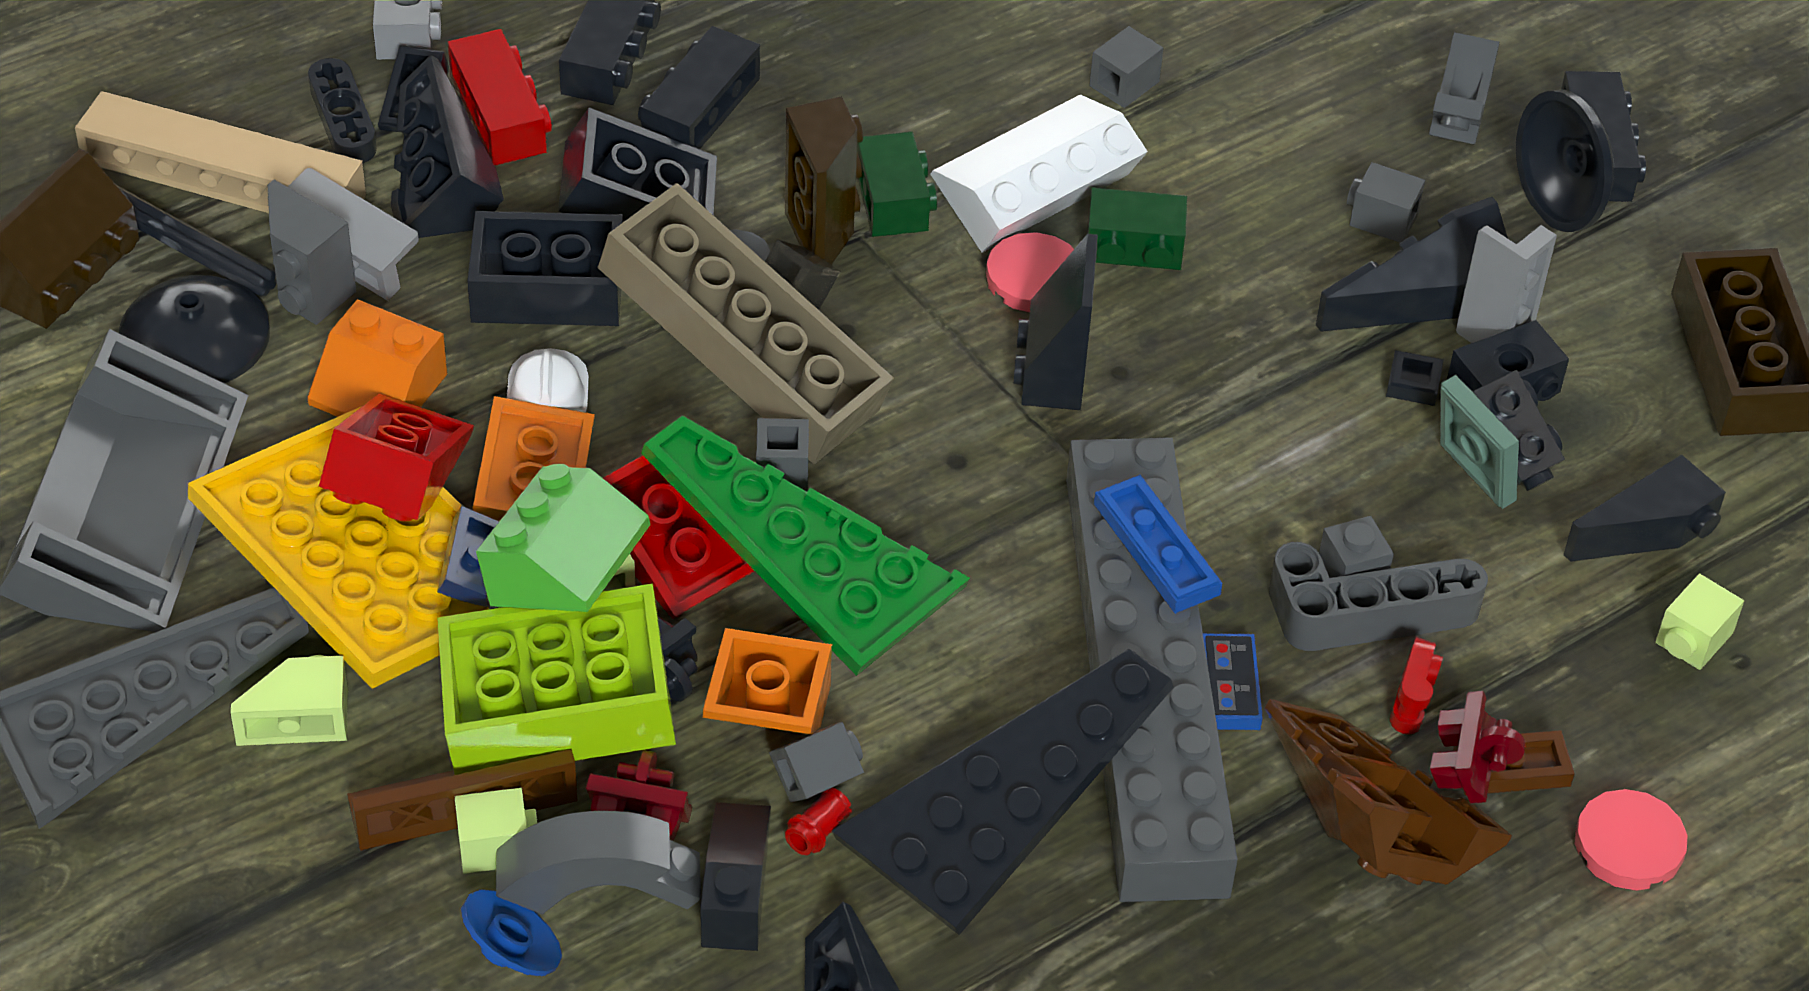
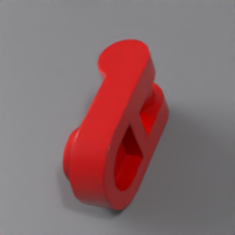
[1390,637,1443,734]

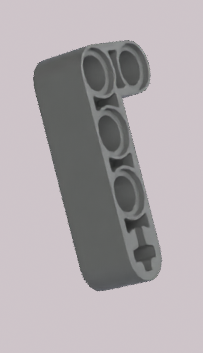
[1269,542,1488,651]

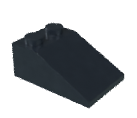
[558,108,717,222]
[1013,234,1098,411]

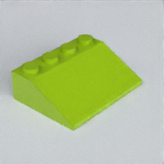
[437,584,676,775]

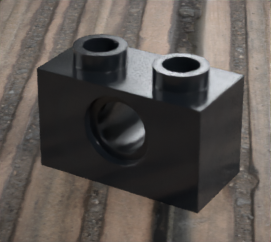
[1447,320,1569,401]

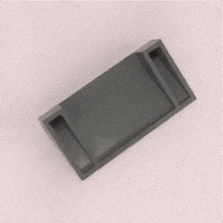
[0,329,248,632]

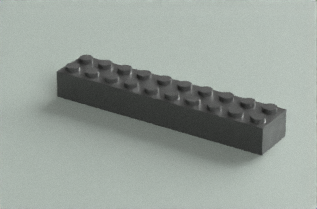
[1066,438,1238,902]

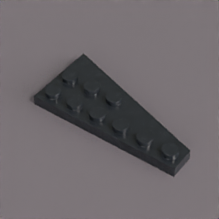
[832,649,1174,935]

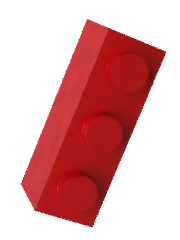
[448,29,552,166]

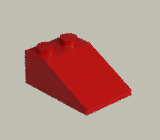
[318,393,474,521]
[603,456,755,619]

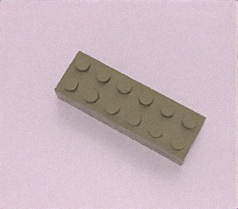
[598,183,894,464]

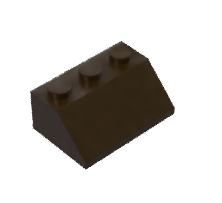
[785,96,863,278]
[0,149,140,329]

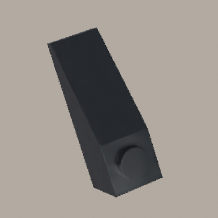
[1563,455,1726,562]
[701,802,771,951]

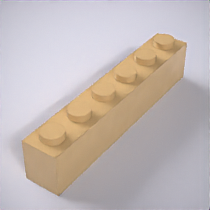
[75,91,366,213]

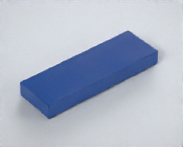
[1094,475,1222,613]

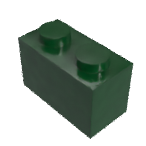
[857,131,937,237]
[1087,188,1187,270]

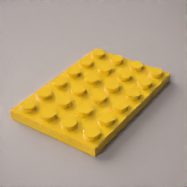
[188,407,501,689]

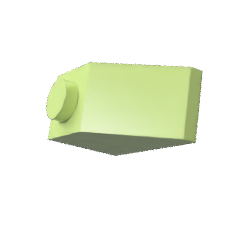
[231,655,348,746]

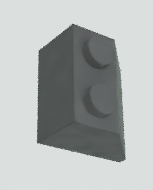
[267,179,356,325]

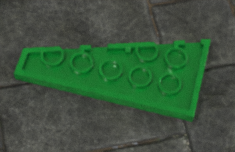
[641,416,970,676]

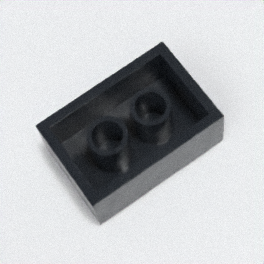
[467,211,623,326]

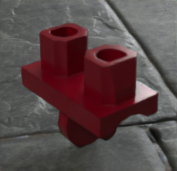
[1430,691,1526,803]
[586,750,693,841]

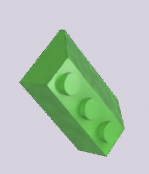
[476,464,651,612]

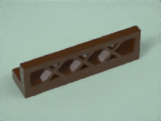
[347,749,578,850]

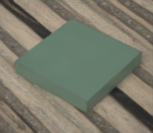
[1440,375,1519,509]

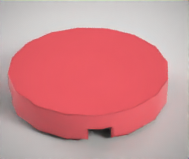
[986,232,1074,312]
[1574,789,1688,891]

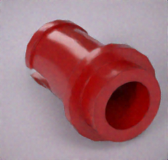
[785,788,852,855]

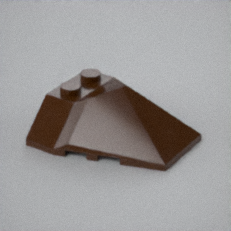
[1265,699,1513,885]

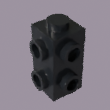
[1473,370,1565,491]

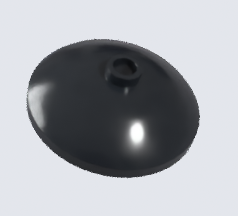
[1516,89,1614,232]
[119,275,270,383]

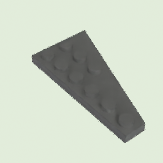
[0,588,309,829]

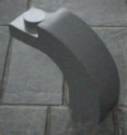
[1429,32,1500,145]
[496,811,701,915]

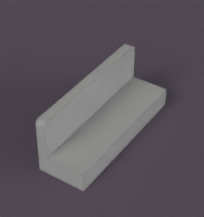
[288,168,419,301]
[1456,225,1557,343]

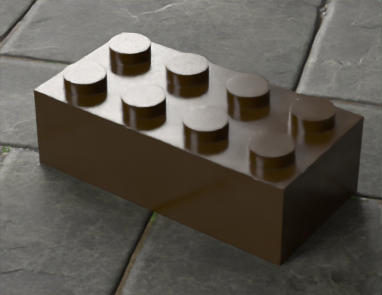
[1671,248,1809,436]

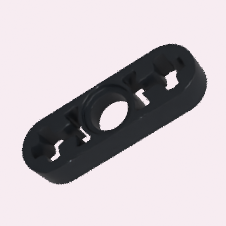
[308,58,377,163]

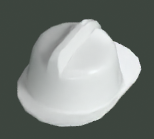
[507,348,589,413]

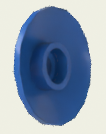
[461,890,562,976]

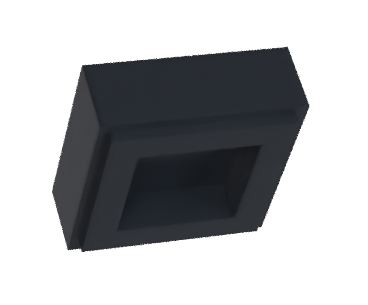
[1386,350,1444,406]

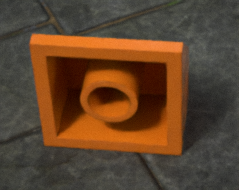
[308,299,447,417]
[703,628,832,734]

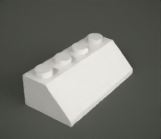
[930,95,1148,252]

